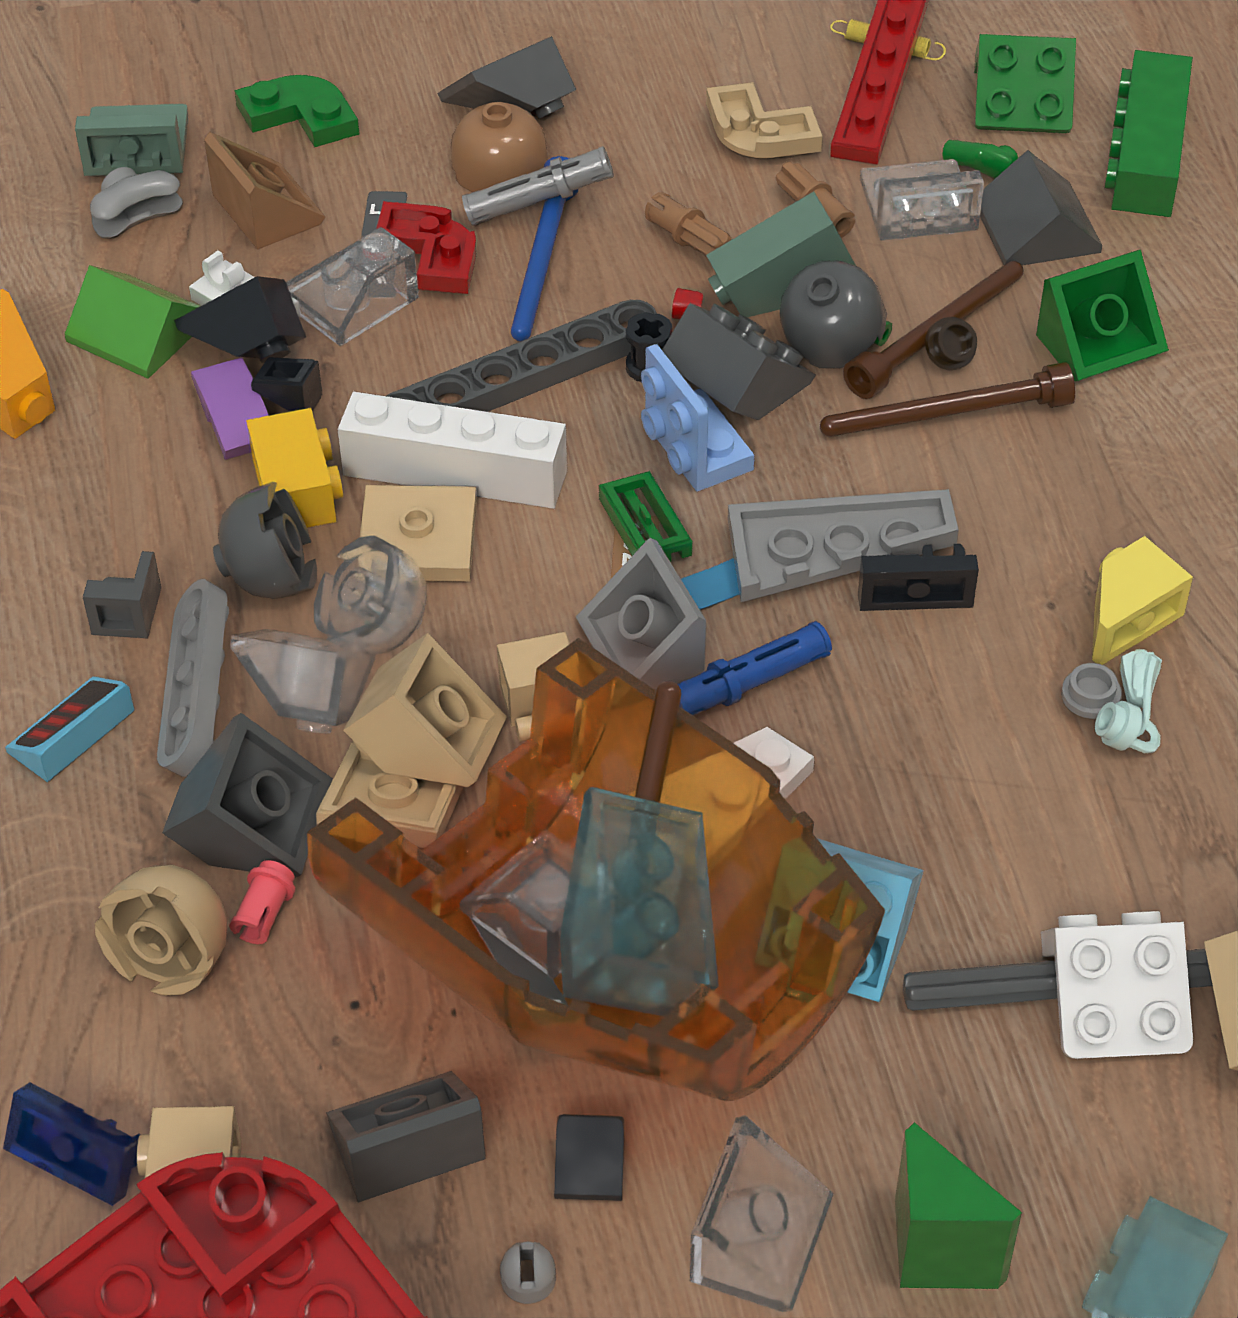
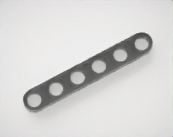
[386,299,657,412]

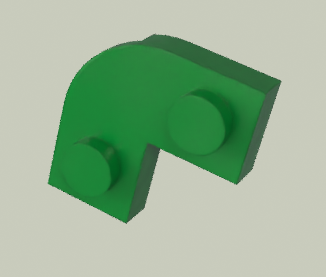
[234,75,360,147]

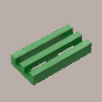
[599,471,693,562]

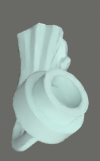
[1095,649,1162,753]

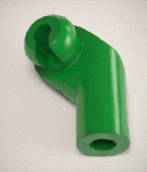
[942,139,1019,179]

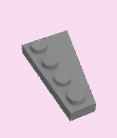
[728,489,959,602]

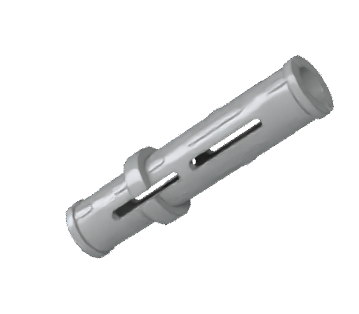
[462,146,614,226]

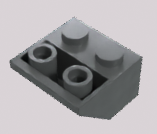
[662,303,816,420]

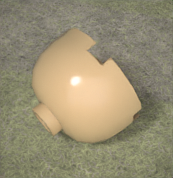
[95,865,227,995]

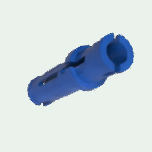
[676,621,832,722]

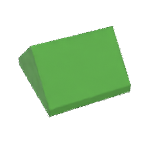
[65,265,200,379]

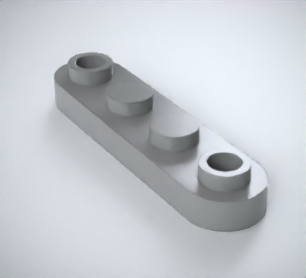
[157,579,229,777]

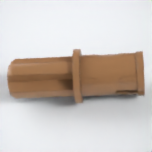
[776,161,856,238]
[645,192,732,256]

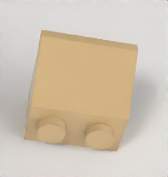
[343,633,507,787]

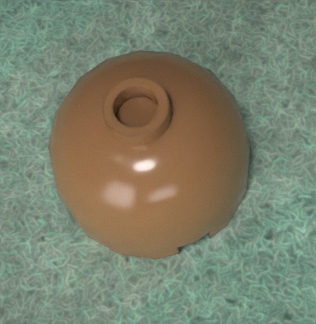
[451,102,548,192]

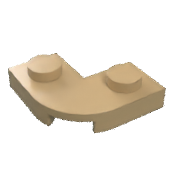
[706,82,823,158]

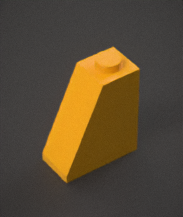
[0,288,55,439]

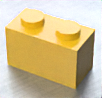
[246,408,343,528]

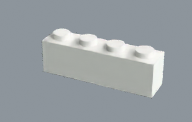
[338,392,567,509]

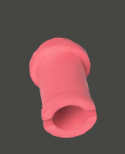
[229,860,296,944]

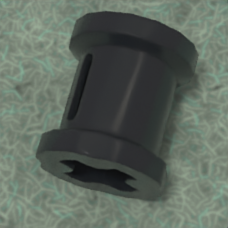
[626,312,672,382]

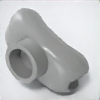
[90,167,183,239]

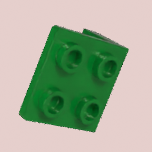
[974,34,1076,133]

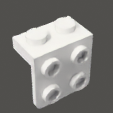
[1041,911,1193,1059]

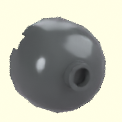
[779,260,887,368]
[213,482,317,599]

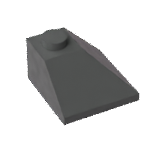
[437,36,576,119]
[162,713,333,878]

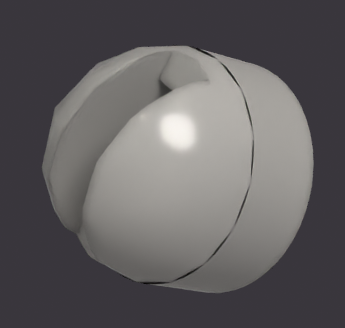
[500,1241,556,1304]

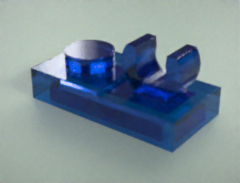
[3,1082,141,1206]

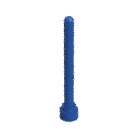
[511,156,578,342]

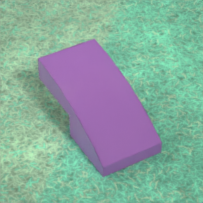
[191,357,269,460]

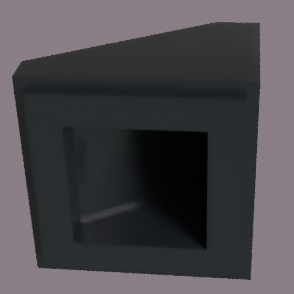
[251,357,322,412]
[554,1114,625,1201]

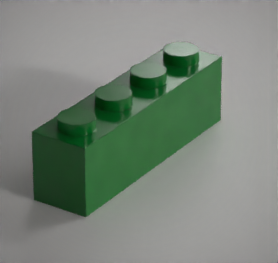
[1104,50,1193,217]

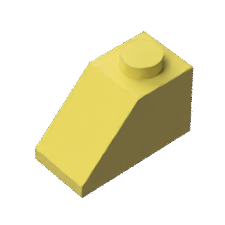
[1092,536,1193,665]

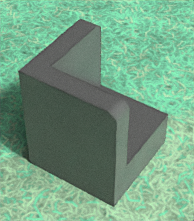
[83,551,161,639]

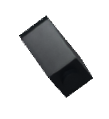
[174,276,306,363]

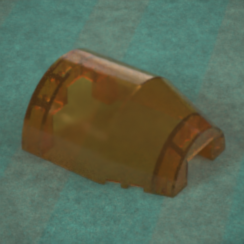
[307,638,885,1101]

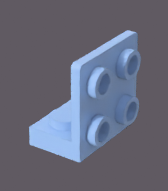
[641,344,754,492]

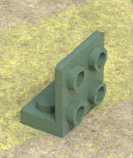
[75,104,188,176]

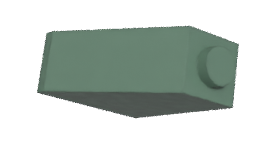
[706,191,856,317]

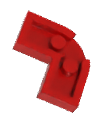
[375,201,476,294]

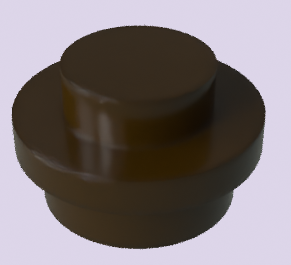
[925,317,977,370]

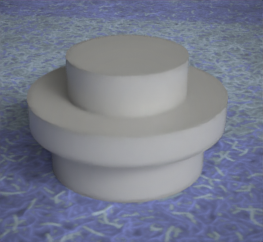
[1061,663,1122,719]

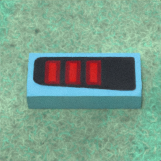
[5,677,134,782]

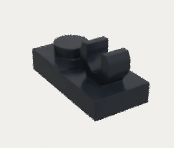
[858,544,979,611]

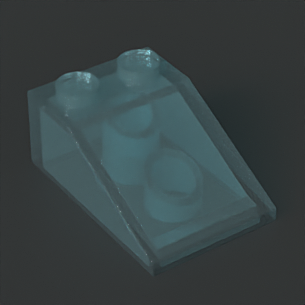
[560,787,719,1019]

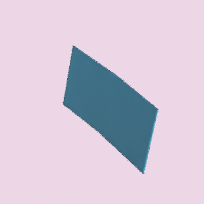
[681,558,739,610]

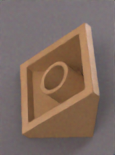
[204,131,326,250]

